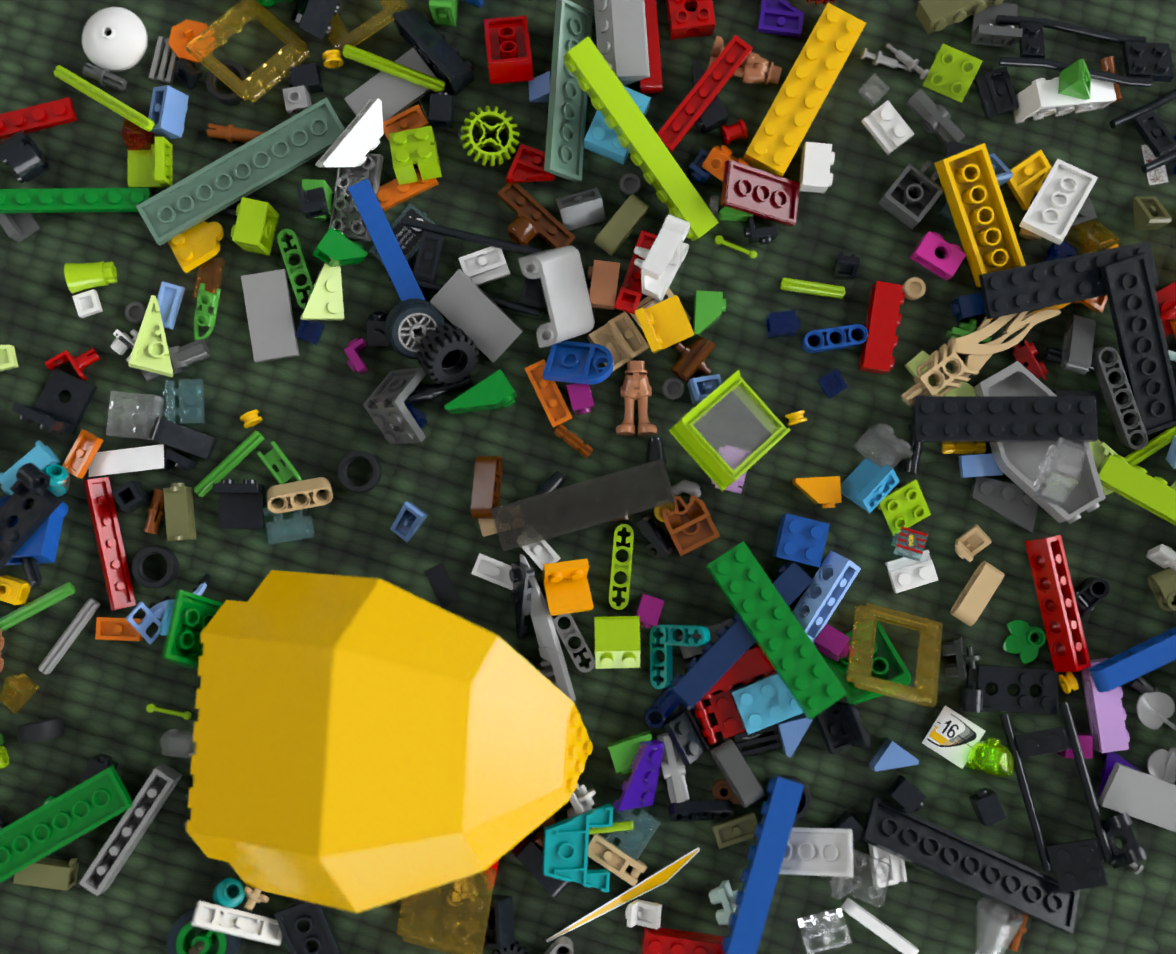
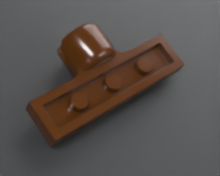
[497,183,576,249]

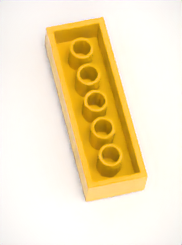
[934,143,1026,287]

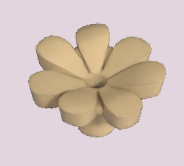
[243,887,270,911]

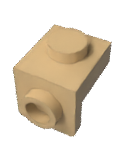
[955,524,992,562]

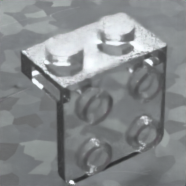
[830,849,891,907]

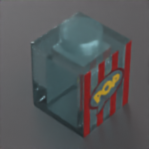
[891,527,928,561]

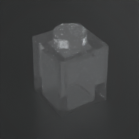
[160,729,196,758]

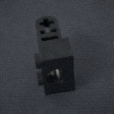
[1094,813,1148,870]

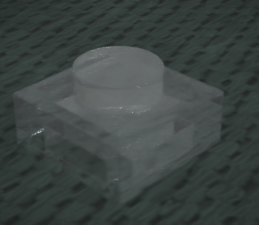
[858,74,890,107]

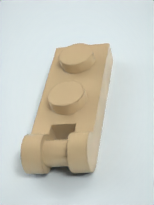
[588,834,647,886]

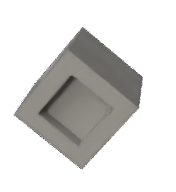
[282,85,312,117]

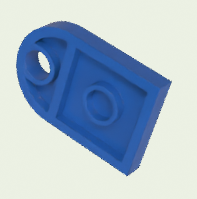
[543,341,614,385]

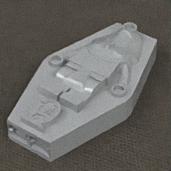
[974,361,1106,524]

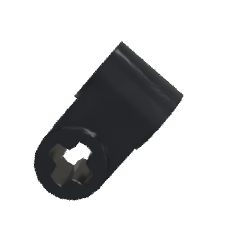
[1074,577,1110,617]

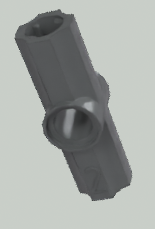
[905,89,966,146]
[141,339,210,382]

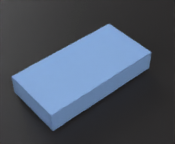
[157,281,185,330]

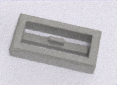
[149,36,179,85]

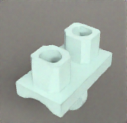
[709,880,738,925]

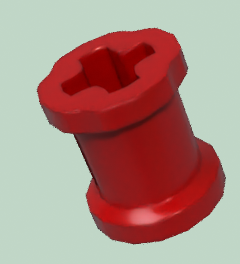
[720,119,748,145]

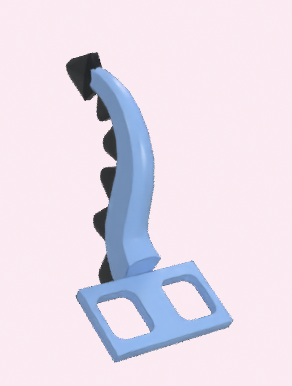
[126,574,211,644]

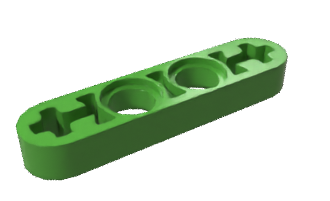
[277,229,314,309]

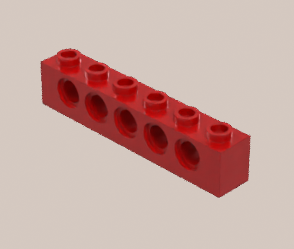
[1025,535,1091,672]

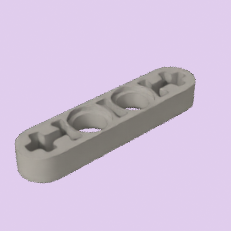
[545,598,595,672]

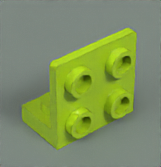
[128,136,173,188]

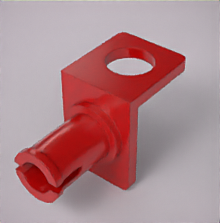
[44,347,101,381]

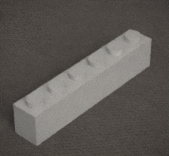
[79,763,183,896]

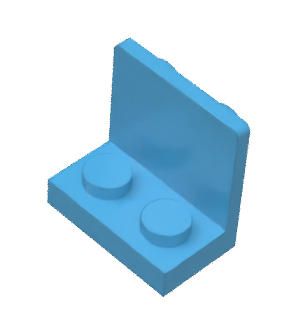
[841,458,899,514]

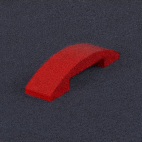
[614,230,657,315]

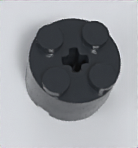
[0,130,51,183]

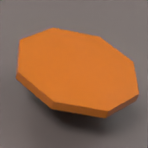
[168,19,216,63]

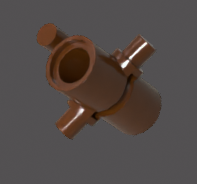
[671,335,715,382]

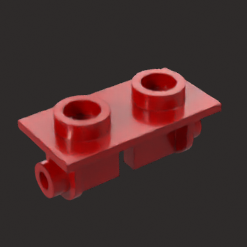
[1012,340,1049,380]

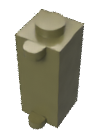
[163,483,196,541]
[13,857,79,891]

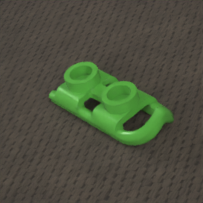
[194,283,221,341]
[257,441,302,484]

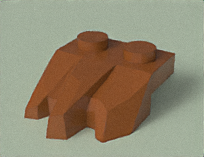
[662,495,720,557]

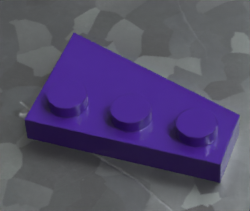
[613,740,665,811]

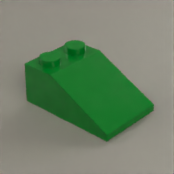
[444,369,518,414]

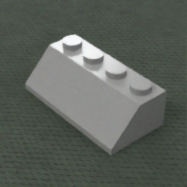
[594,0,650,86]

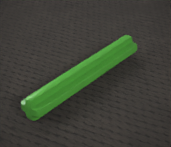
[193,431,264,497]
[0,582,76,632]

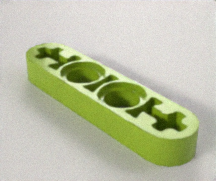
[609,524,634,610]

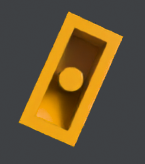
[792,476,842,508]

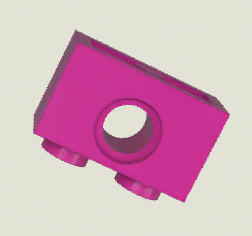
[910,231,966,281]

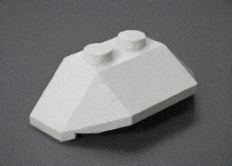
[315,98,384,168]

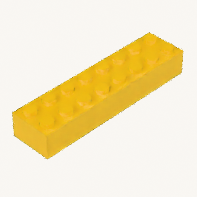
[743,3,866,177]

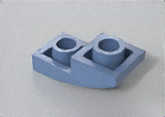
[959,453,1003,478]

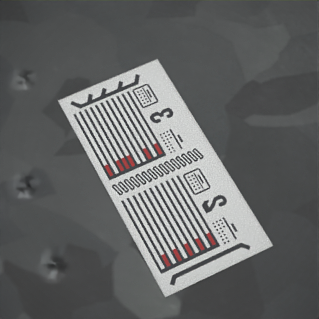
[1142,145,1168,185]

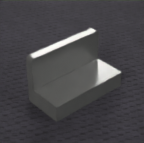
[556,188,606,231]
[0,213,40,242]

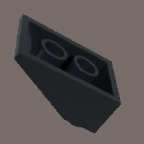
[441,895,515,950]

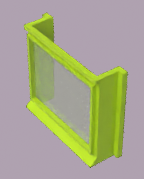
[669,370,790,492]

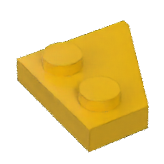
[1006,150,1052,210]

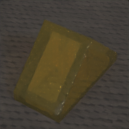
[1075,218,1120,254]
[0,673,40,714]

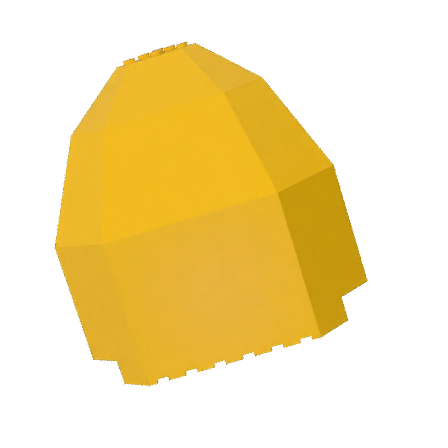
[186,570,593,913]

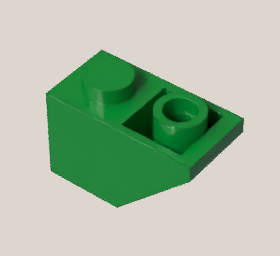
[313,227,368,267]

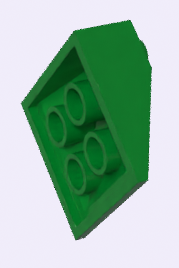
[162,589,224,670]
[820,619,911,704]

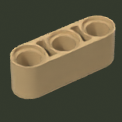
[266,477,333,513]
[950,561,1004,626]

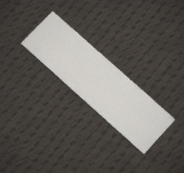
[89,444,164,477]

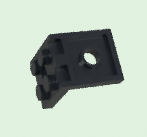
[11,368,97,435]

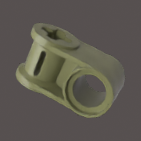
[1147,568,1176,612]

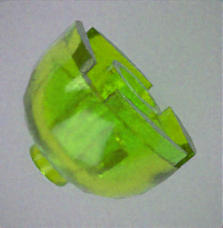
[966,738,1014,777]

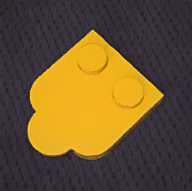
[168,221,224,273]

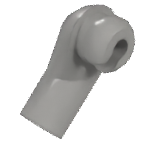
[668,480,701,498]

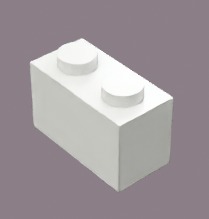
[799,142,835,193]

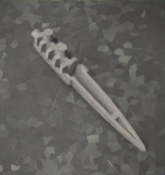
[520,554,576,701]

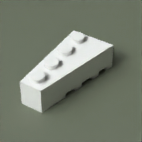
[1013,77,1117,123]

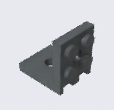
[363,367,426,445]

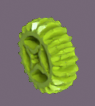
[460,106,520,166]

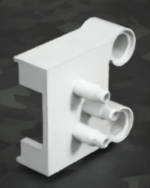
[634,215,690,301]

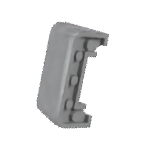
[519,246,595,348]

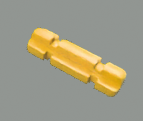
[941,442,986,454]

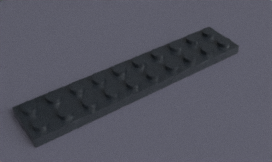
[861,797,1080,935]

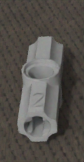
[657,733,690,803]

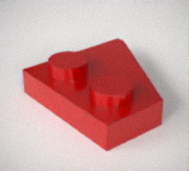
[506,144,556,183]

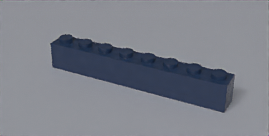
[669,562,813,709]

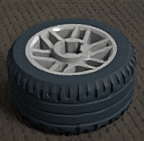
[385,298,445,359]

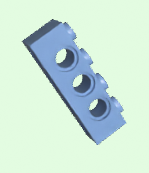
[792,551,861,644]

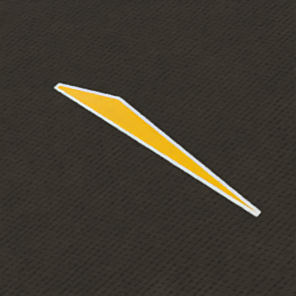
[546,847,700,943]

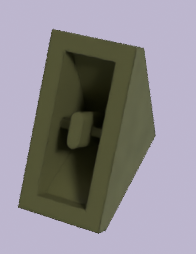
[1133,196,1172,231]

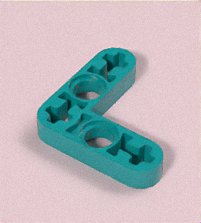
[650,624,710,689]

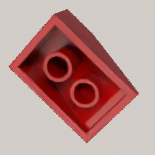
[484,16,533,84]

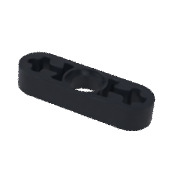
[668,800,734,822]

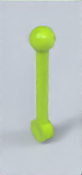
[715,236,757,259]
[146,704,192,720]

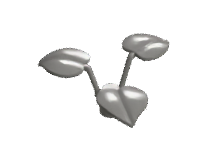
[1136,692,1176,783]

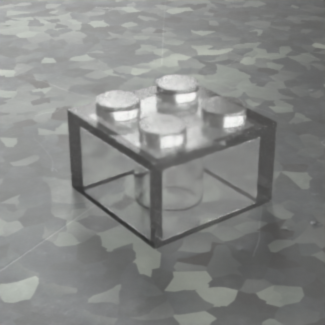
[106,391,164,441]
[1034,438,1087,507]

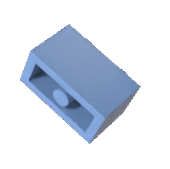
[148,85,189,140]

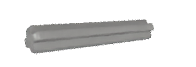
[38,598,100,675]

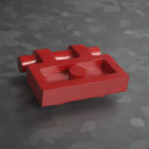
[695,691,744,744]

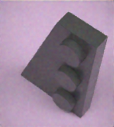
[970,477,1038,533]

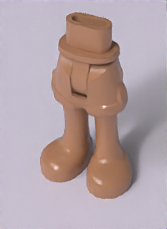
[706,36,782,85]
[616,361,657,436]

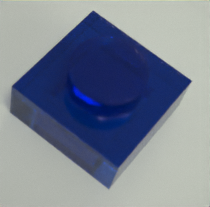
[295,320,325,346]
[817,368,849,399]

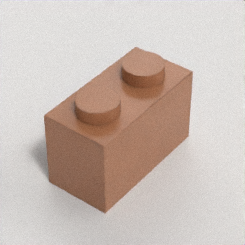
[587,260,620,310]

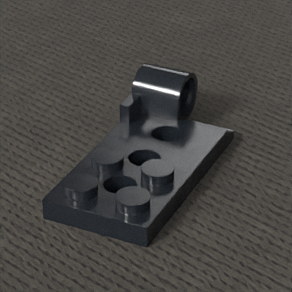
[0,463,63,570]
[959,665,1059,714]
[274,898,342,954]

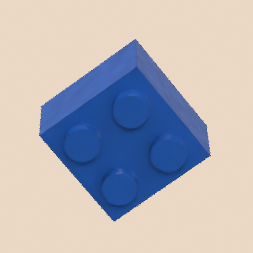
[772,513,830,567]

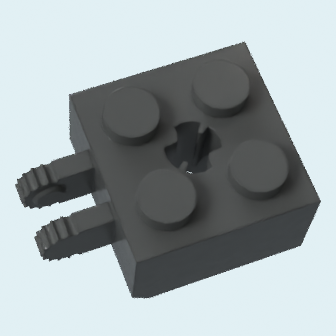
[878,160,944,229]

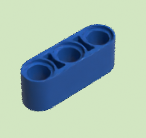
[801,324,868,353]

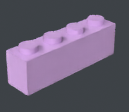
[1081,658,1130,753]

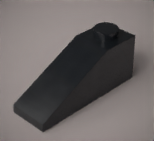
[691,60,729,135]

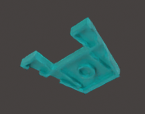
[542,804,613,892]

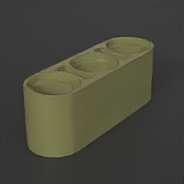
[594,194,650,256]

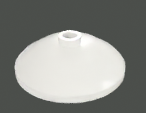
[82,7,148,72]

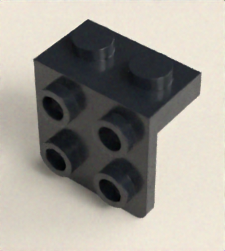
[213,479,265,529]
[815,702,870,755]

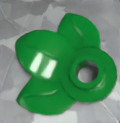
[1002,620,1046,664]

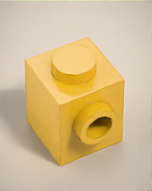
[0,575,31,605]

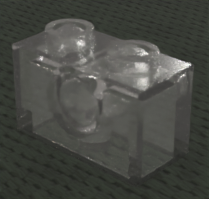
[797,908,852,954]

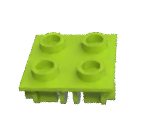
[922,44,983,103]
[876,479,931,536]

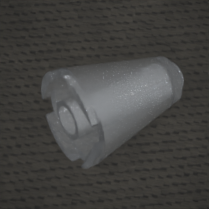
[976,898,1023,954]

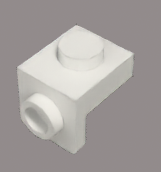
[625,899,662,929]

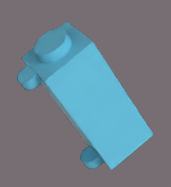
[0,440,62,496]

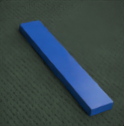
[347,179,425,301]

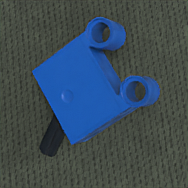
[0,496,68,588]

